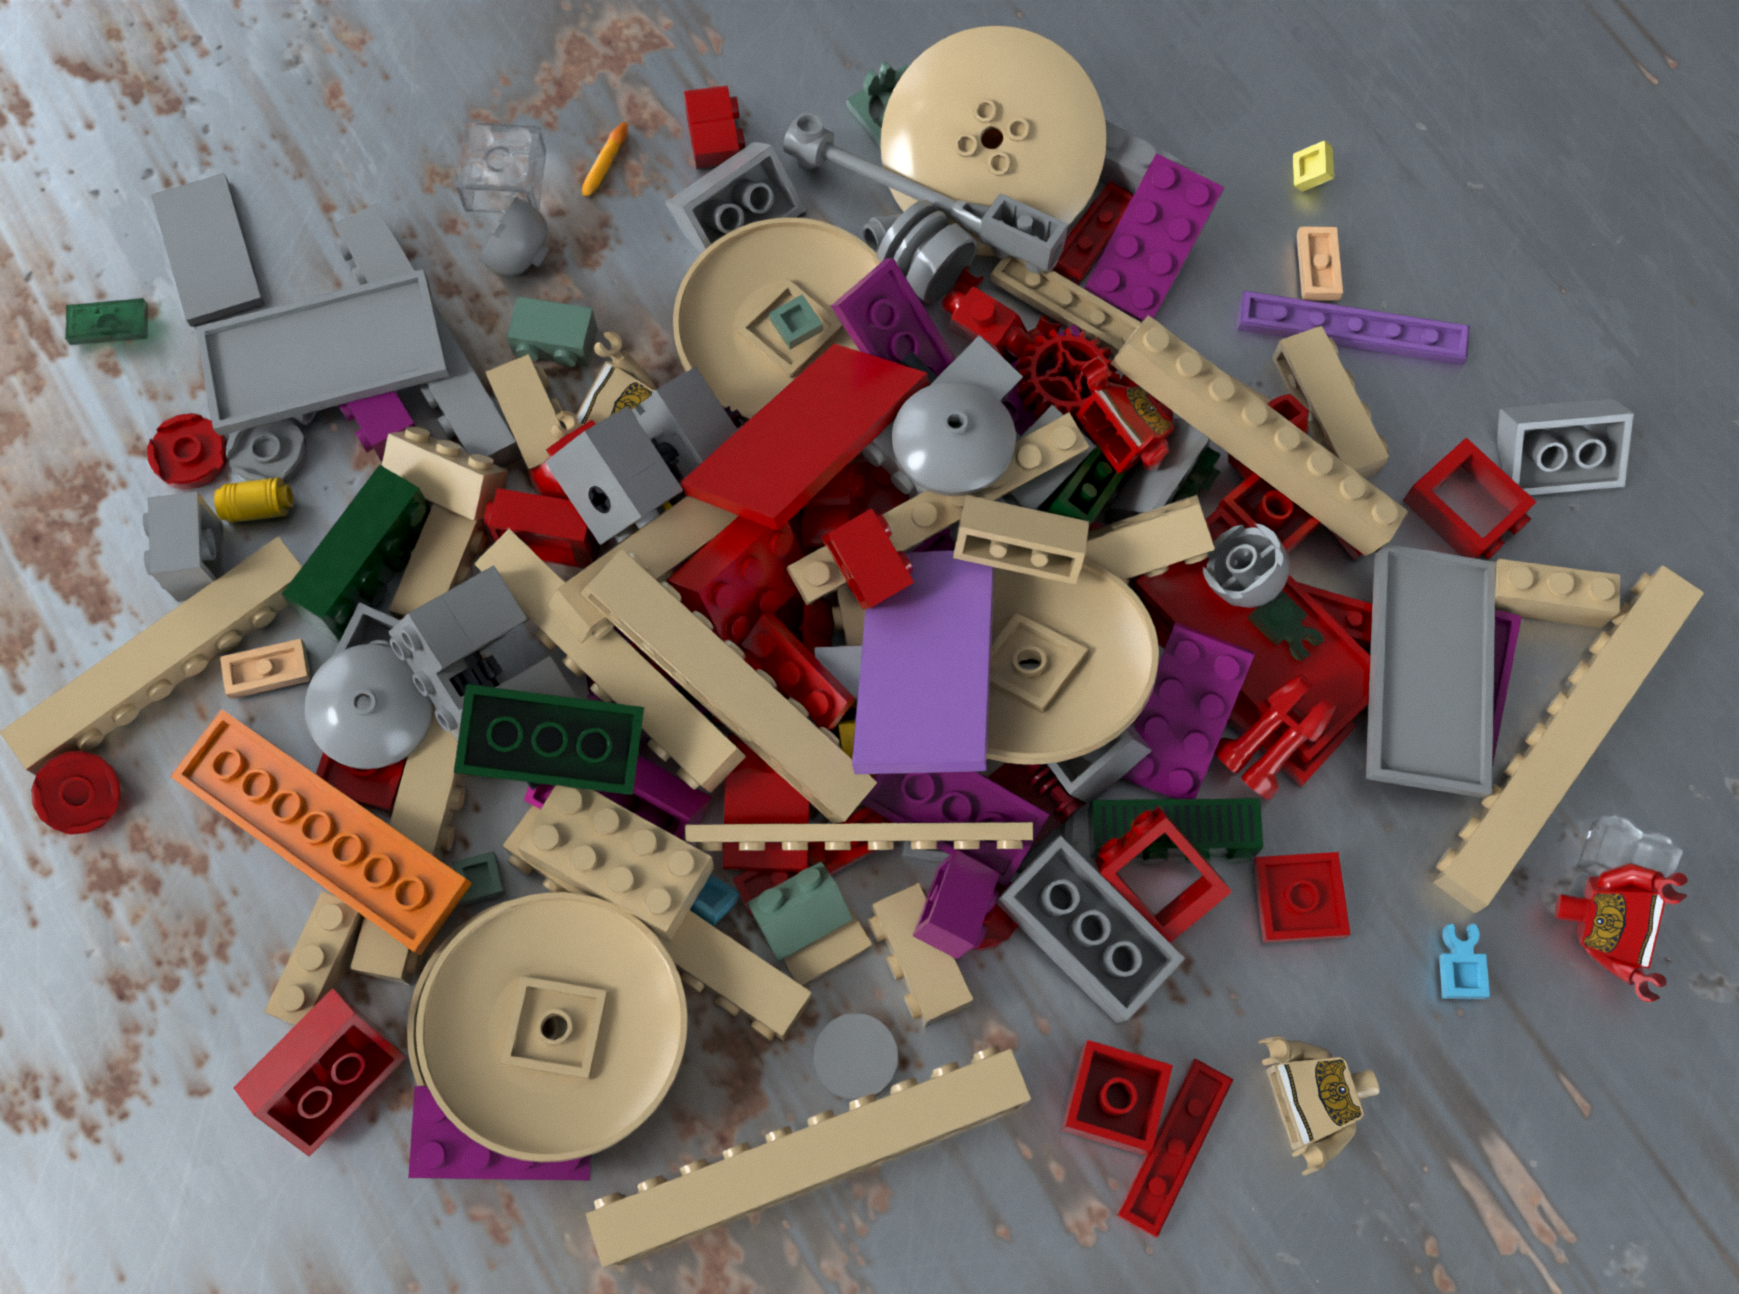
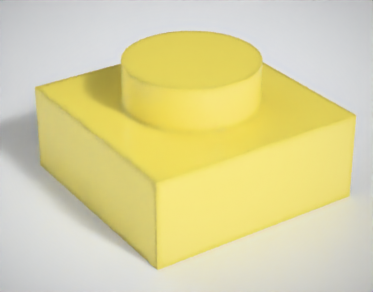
[1293,140,1334,192]

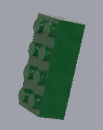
[281,464,431,643]
[453,684,644,795]

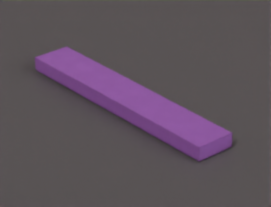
[1237,291,1470,365]

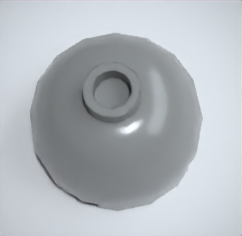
[479,197,550,276]
[1203,524,1289,608]

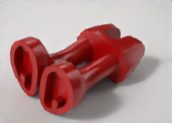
[1215,674,1337,800]

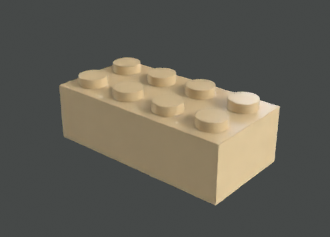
[517,785,714,942]

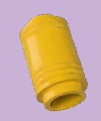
[214,477,294,523]

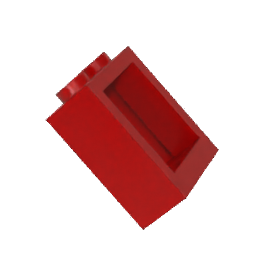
[1402,437,1537,560]
[484,488,600,569]
[1094,806,1232,943]

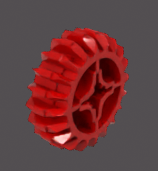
[1016,327,1120,430]

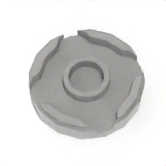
[226,418,308,483]
[813,1013,898,1101]

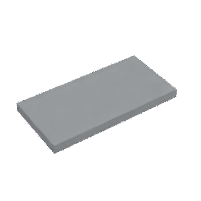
[195,269,450,436]
[1366,543,1496,798]

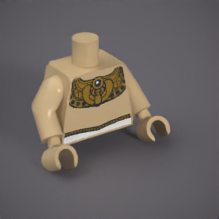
[551,331,657,439]
[1258,1036,1380,1176]

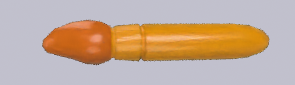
[582,122,628,197]

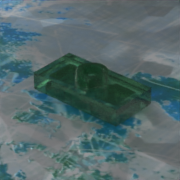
[65,298,148,345]

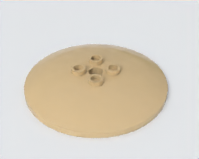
[881,26,1107,257]
[673,217,881,422]
[987,559,1159,764]
[416,892,687,1162]

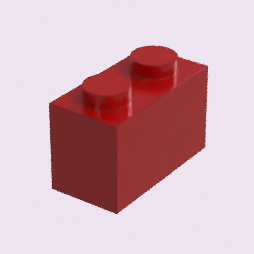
[821,508,914,610]

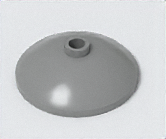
[892,382,1016,496]
[305,644,433,769]

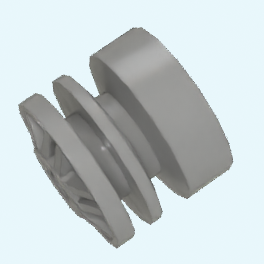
[877,199,978,304]

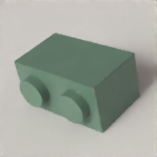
[507,296,597,367]
[747,862,853,961]

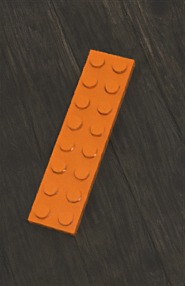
[170,709,472,956]

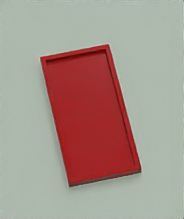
[681,343,930,531]
[1133,506,1370,763]

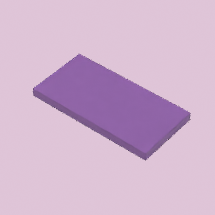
[852,550,995,774]

